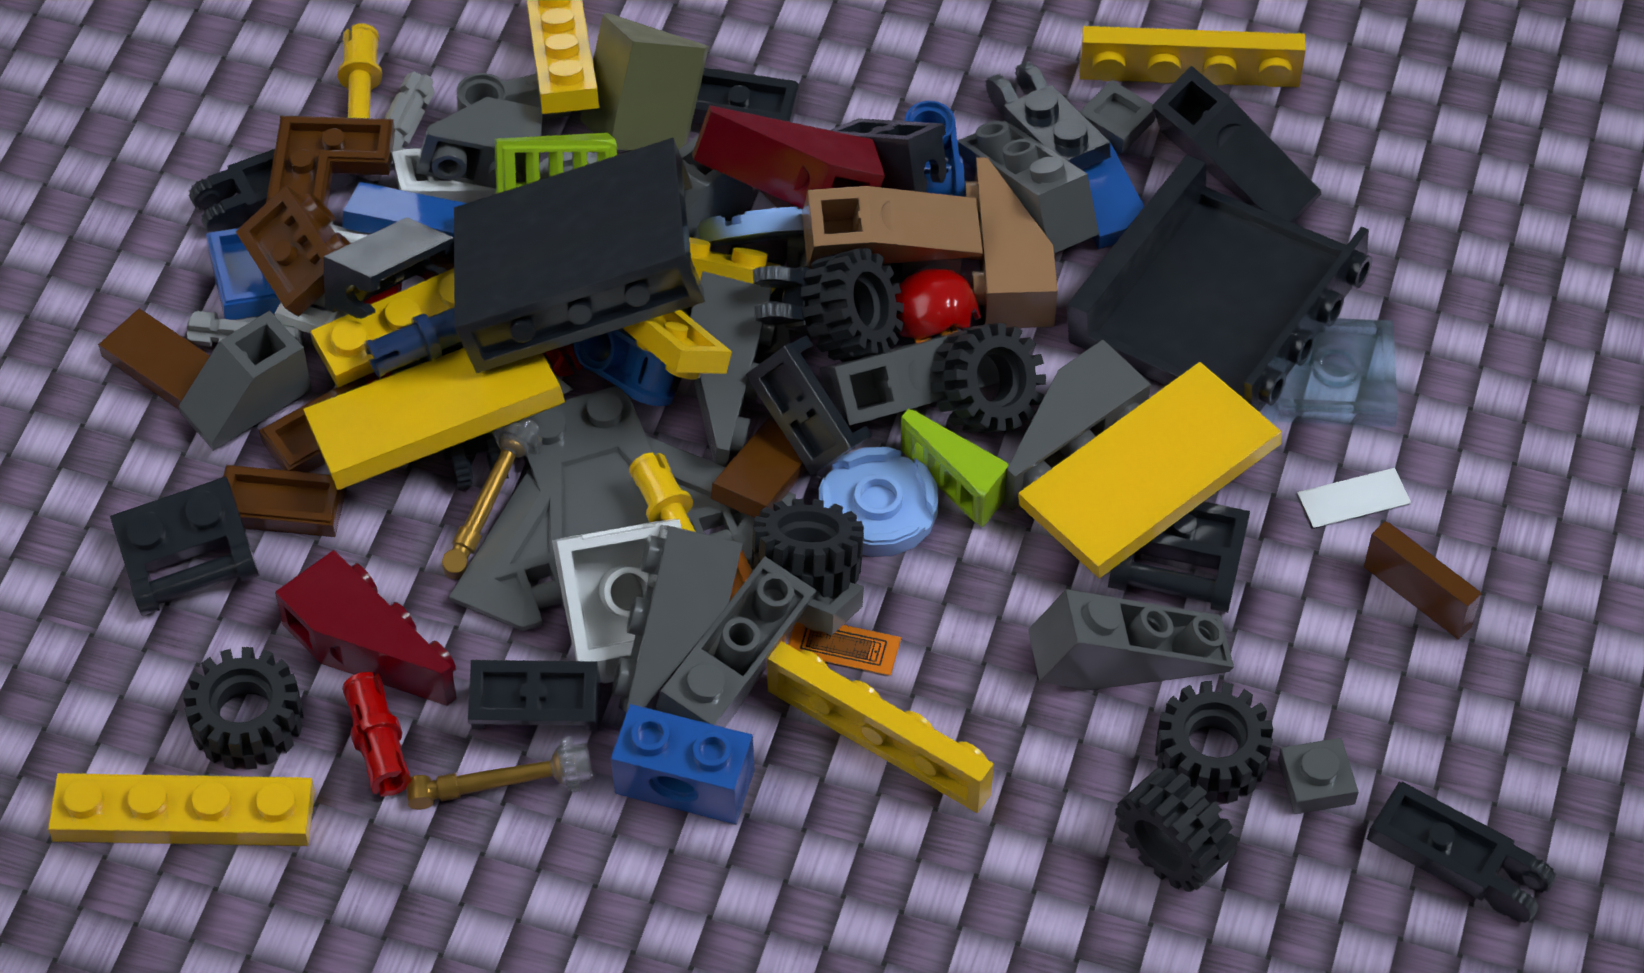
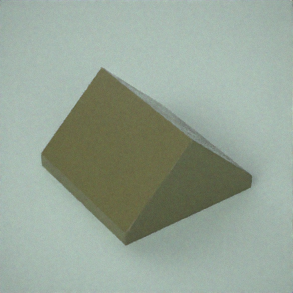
[580,13,709,150]

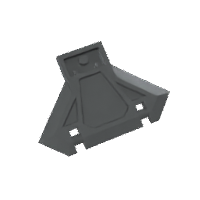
[449,386,796,631]

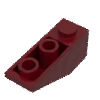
[692,105,885,209]
[275,550,457,706]

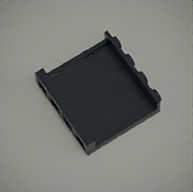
[454,138,705,373]
[1067,154,1372,412]

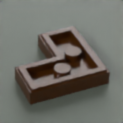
[266,116,395,207]

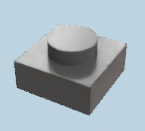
[1079,80,1155,154]
[797,582,864,635]
[1278,738,1359,814]

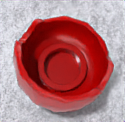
[895,269,981,339]

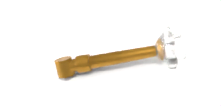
[442,418,543,579]
[407,737,593,810]

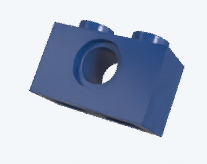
[611,704,755,825]

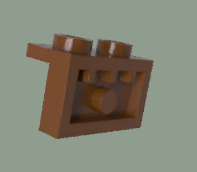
[236,185,351,317]

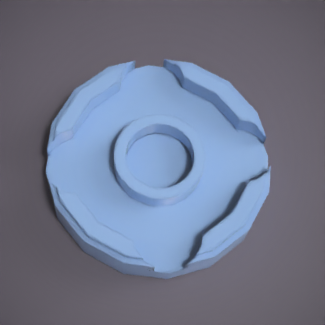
[698,207,804,246]
[819,447,938,557]

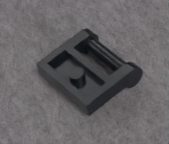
[110,476,260,616]
[1108,501,1250,613]

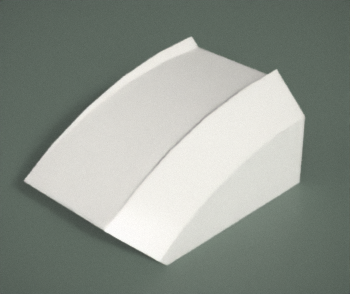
[552,519,700,683]

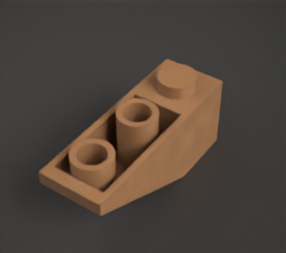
[965,158,1058,328]
[802,186,983,269]

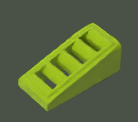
[495,133,617,194]
[901,408,1009,527]

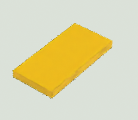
[303,348,565,490]
[1018,362,1282,579]

